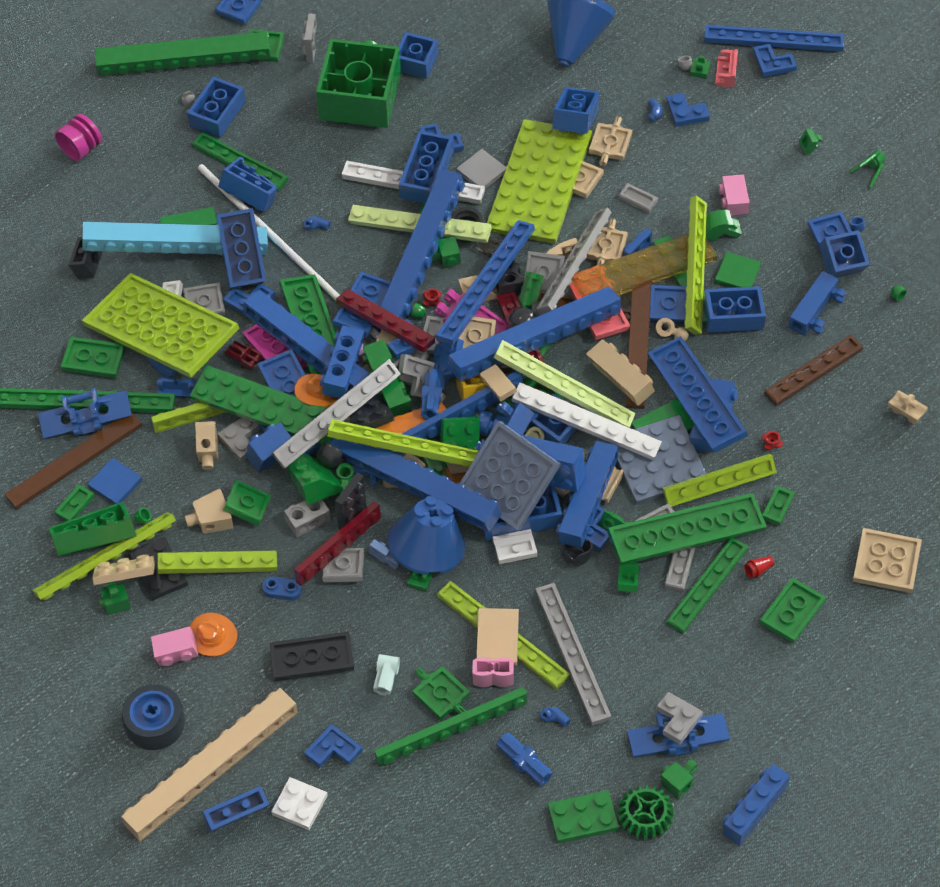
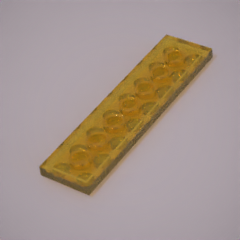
[571,233,718,297]

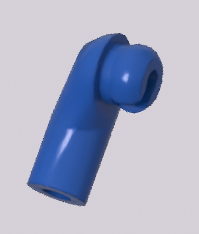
[648,98,663,121]
[303,216,331,230]
[540,707,571,727]

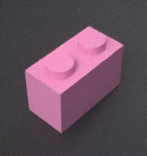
[719,175,750,216]
[151,627,198,666]

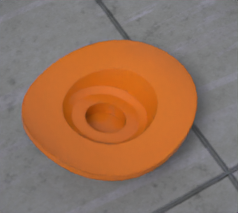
[295,374,340,407]
[189,613,238,657]

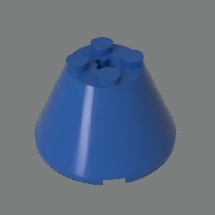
[387,496,466,575]

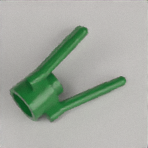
[850,150,886,189]

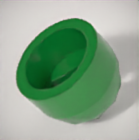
[891,285,907,301]
[411,303,425,319]
[134,507,151,524]

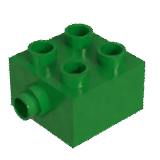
[316,39,401,128]

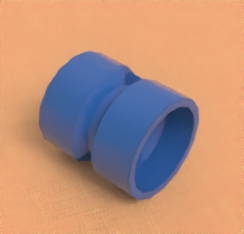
[479,410,505,436]

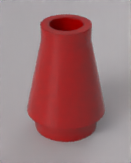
[744,556,775,578]

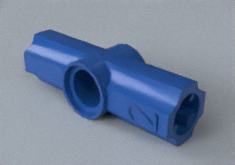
[421,369,442,420]
[496,733,552,786]

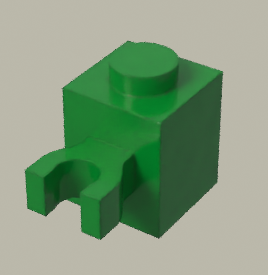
[432,236,461,268]
[99,581,131,615]
[660,759,697,800]

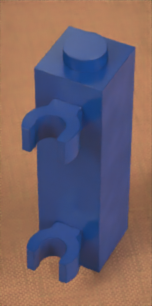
[789,271,846,336]
[475,402,534,451]

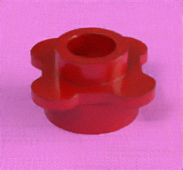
[423,288,441,306]
[761,431,783,450]

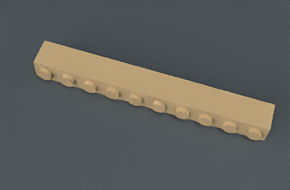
[122,688,298,841]

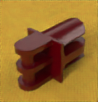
[224,340,263,371]

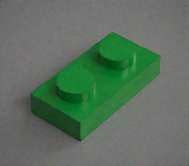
[54,484,95,522]
[762,485,795,526]

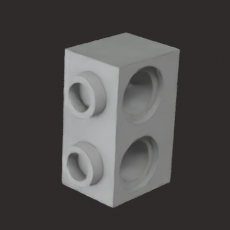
[284,500,331,538]

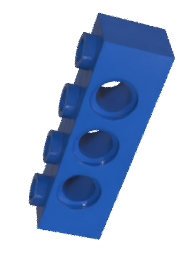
[320,325,364,398]

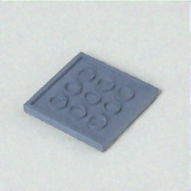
[608,415,706,505]
[460,421,561,530]

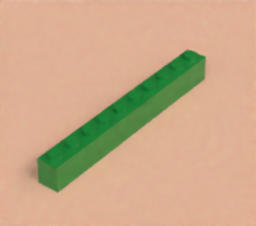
[95,31,271,76]

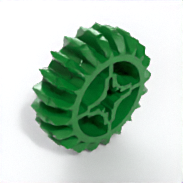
[618,784,674,841]

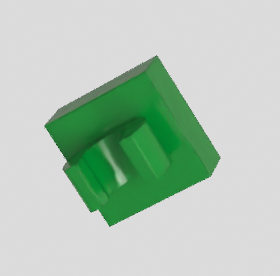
[690,56,711,79]
[799,129,823,154]
[407,571,433,592]

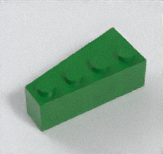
[361,339,411,417]
[48,501,136,556]

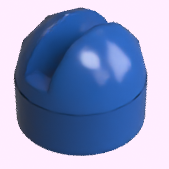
[850,216,865,232]

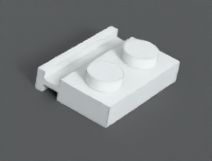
[493,529,537,564]

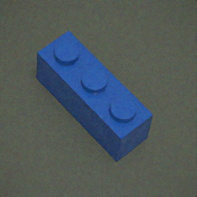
[201,786,269,833]

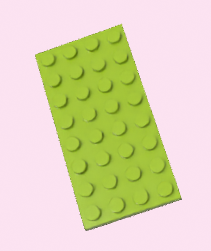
[487,119,592,244]
[82,273,240,378]

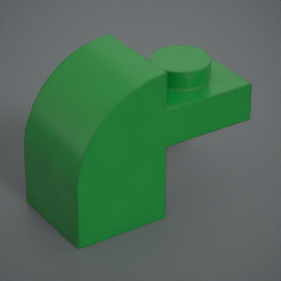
[705,210,742,242]

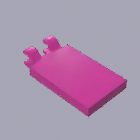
[434,289,508,335]
[242,324,307,369]

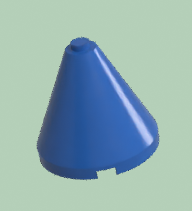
[547,0,616,67]

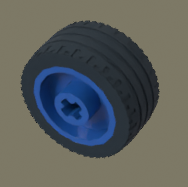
[122,684,185,750]

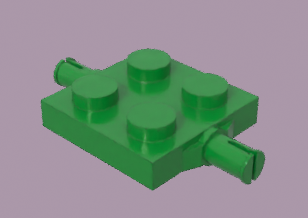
[412,666,470,721]

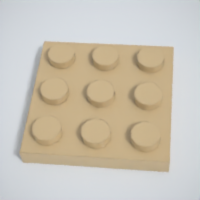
[853,528,922,593]

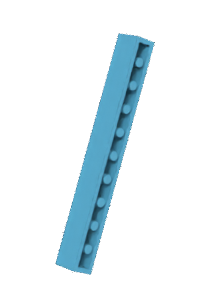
[82,222,268,255]

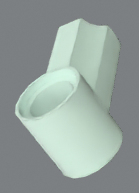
[373,654,400,696]

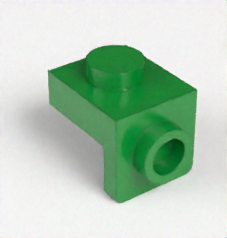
[617,562,639,593]

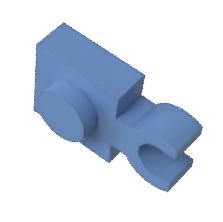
[368,539,400,570]

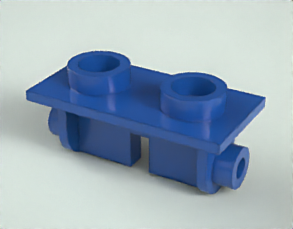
[157,377,197,398]

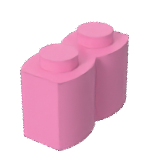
[473,658,514,687]

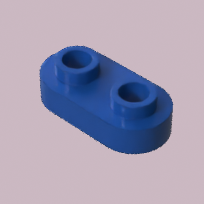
[262,577,302,600]

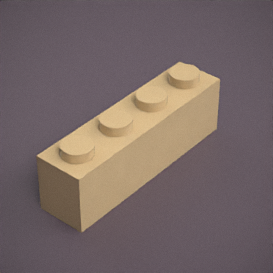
[586,339,655,406]

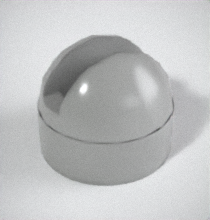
[678,56,692,70]
[182,91,196,107]

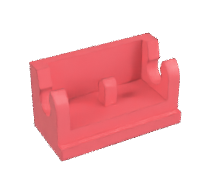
[715,49,738,87]

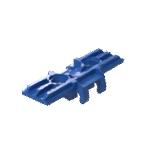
[38,388,132,439]
[627,713,730,757]

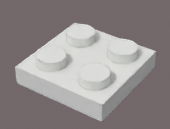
[271,777,328,830]

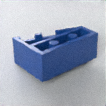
[218,156,277,212]

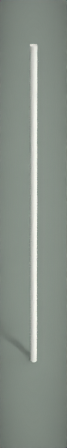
[198,164,446,401]

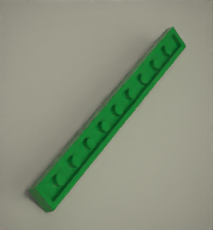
[0,388,175,413]

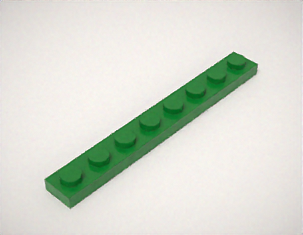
[374,687,527,766]

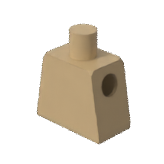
[195,421,218,470]
[184,489,234,534]

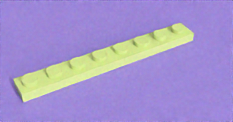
[348,205,492,243]
[493,340,635,428]

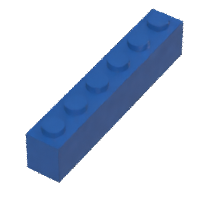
[556,440,619,548]

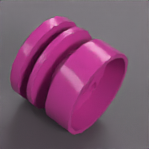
[54,113,102,161]

